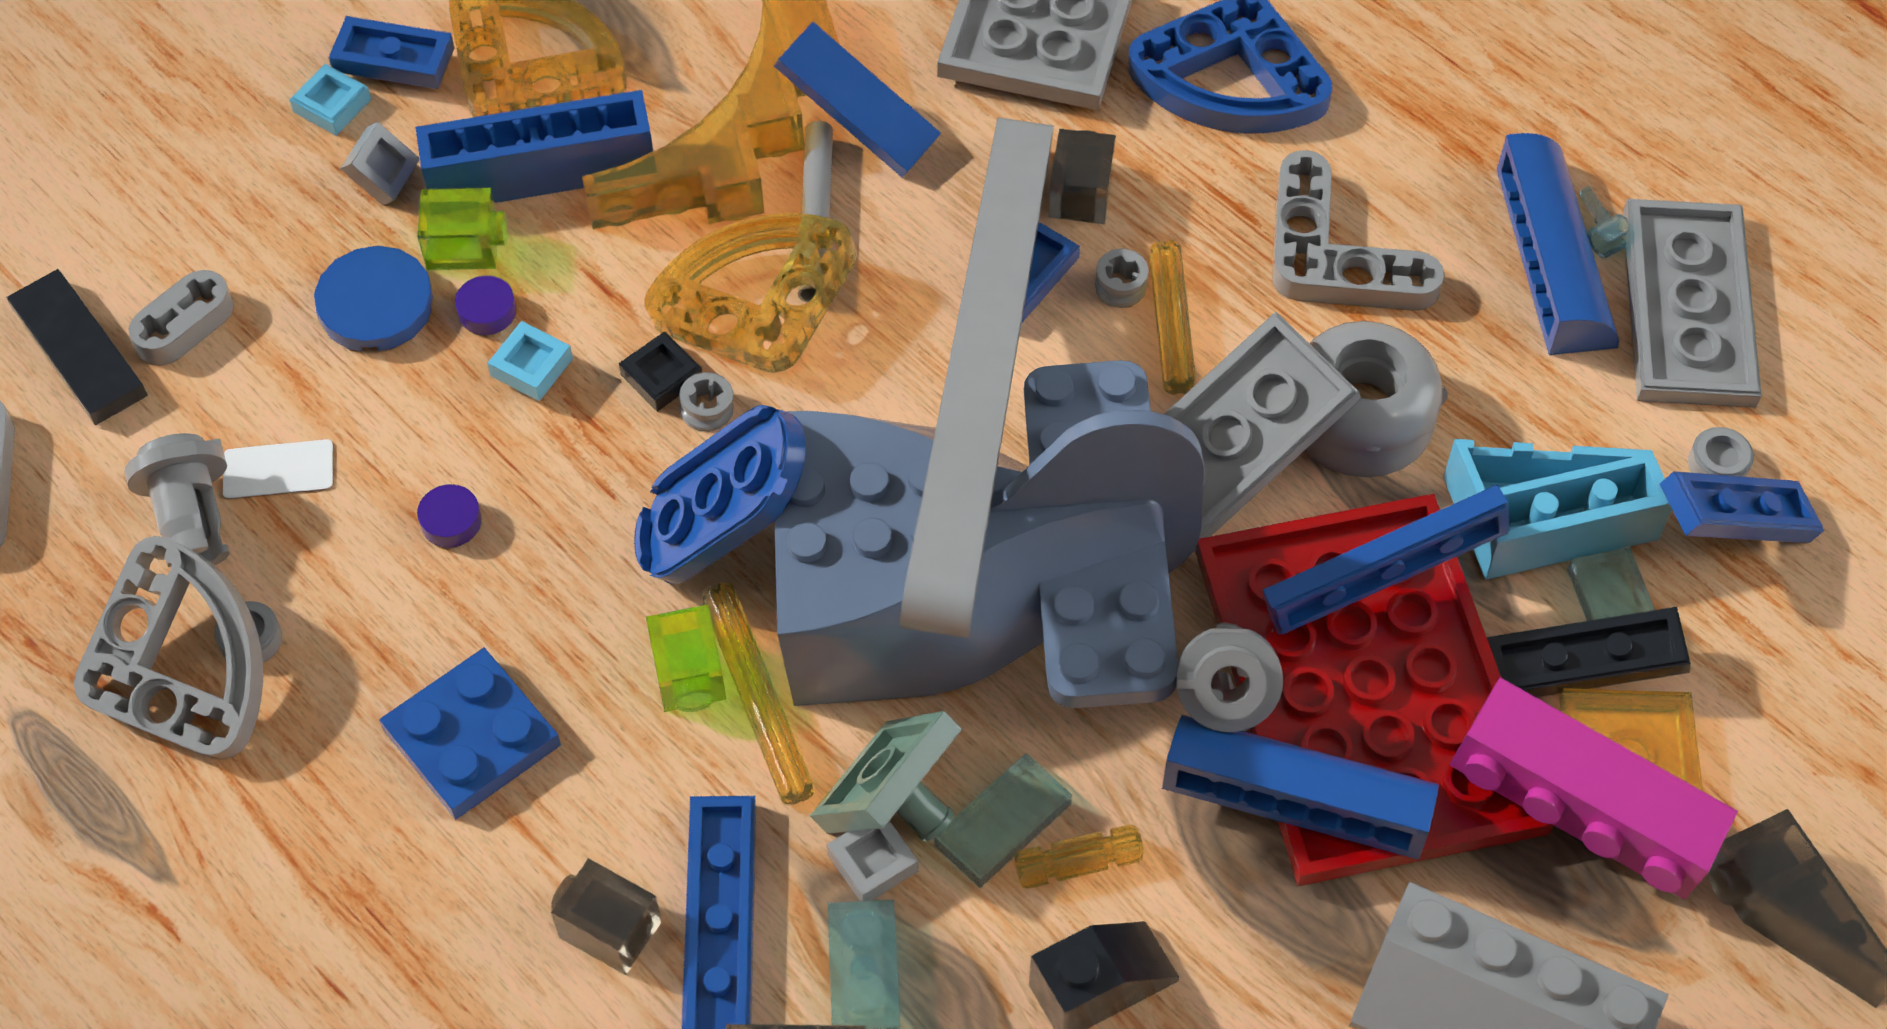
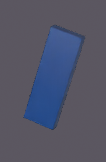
[774,22,941,178]
[1659,471,1824,543]

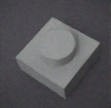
[340,122,420,205]
[827,821,919,906]

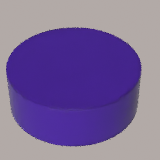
[455,276,516,335]
[417,484,482,548]

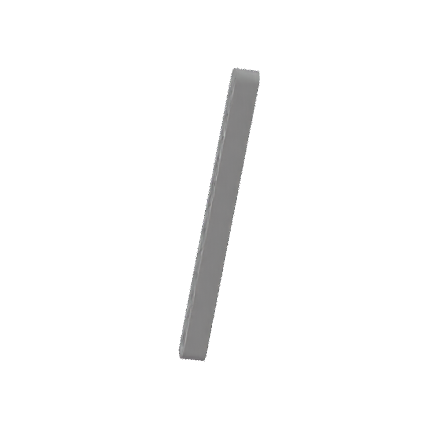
[900,117,1054,638]

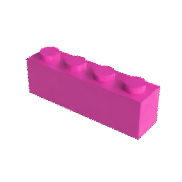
[1449,677,1738,900]

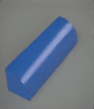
[415,90,657,213]
[1497,133,1619,355]
[1162,715,1439,860]

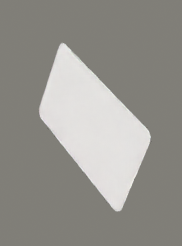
[223,439,333,498]

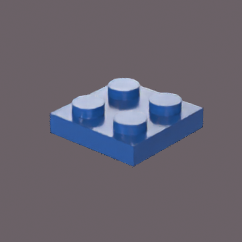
[379,647,561,820]

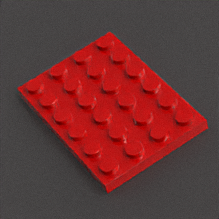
[1195,494,1553,886]

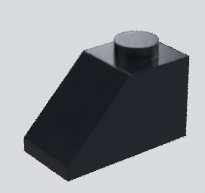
[1029,921,1179,1029]

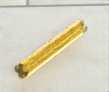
[702,582,814,806]

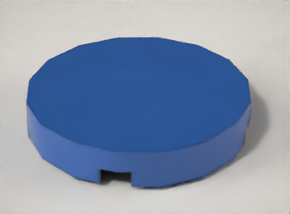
[314,245,433,351]

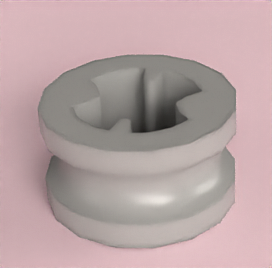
[1095,249,1149,308]
[680,372,734,432]

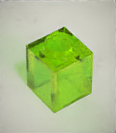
[417,188,508,270]
[646,604,727,712]

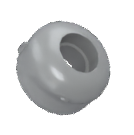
[1305,321,1448,477]

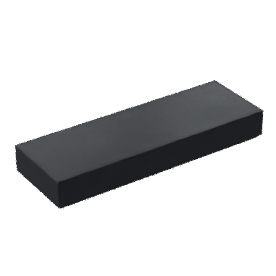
[6,268,148,426]
[1487,607,1691,697]

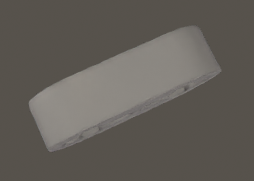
[129,270,234,366]

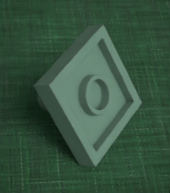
[810,711,962,842]

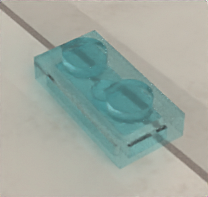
[828,900,900,1029]

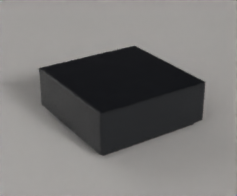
[618,331,702,412]

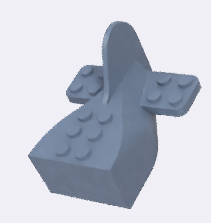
[775,360,1204,708]

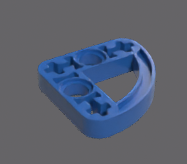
[1128,0,1332,133]

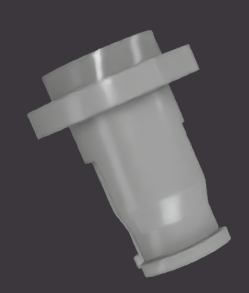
[124,433,230,568]
[1176,622,1283,732]

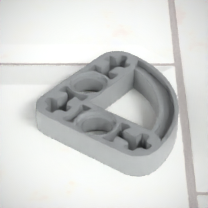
[74,536,263,759]

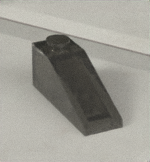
[1709,809,1887,1008]

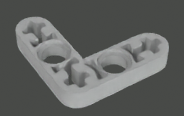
[1272,150,1445,311]

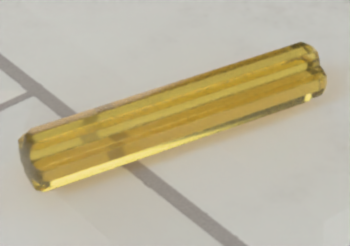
[1149,240,1196,395]

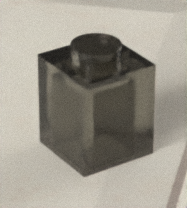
[1049,128,1116,224]
[551,858,662,975]

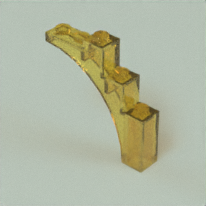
[582,0,839,229]

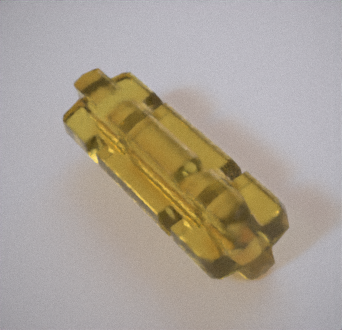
[1014,824,1144,889]

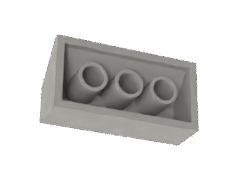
[1349,881,1669,1029]

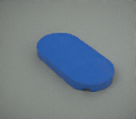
[634,405,806,584]

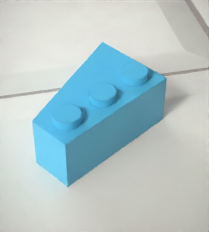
[1443,439,1672,580]

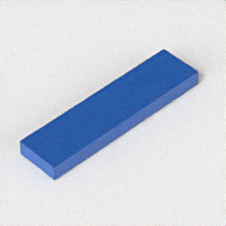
[1263,484,1510,635]
[682,796,757,1029]

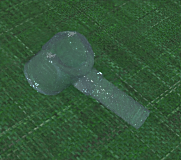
[1579,186,1629,258]

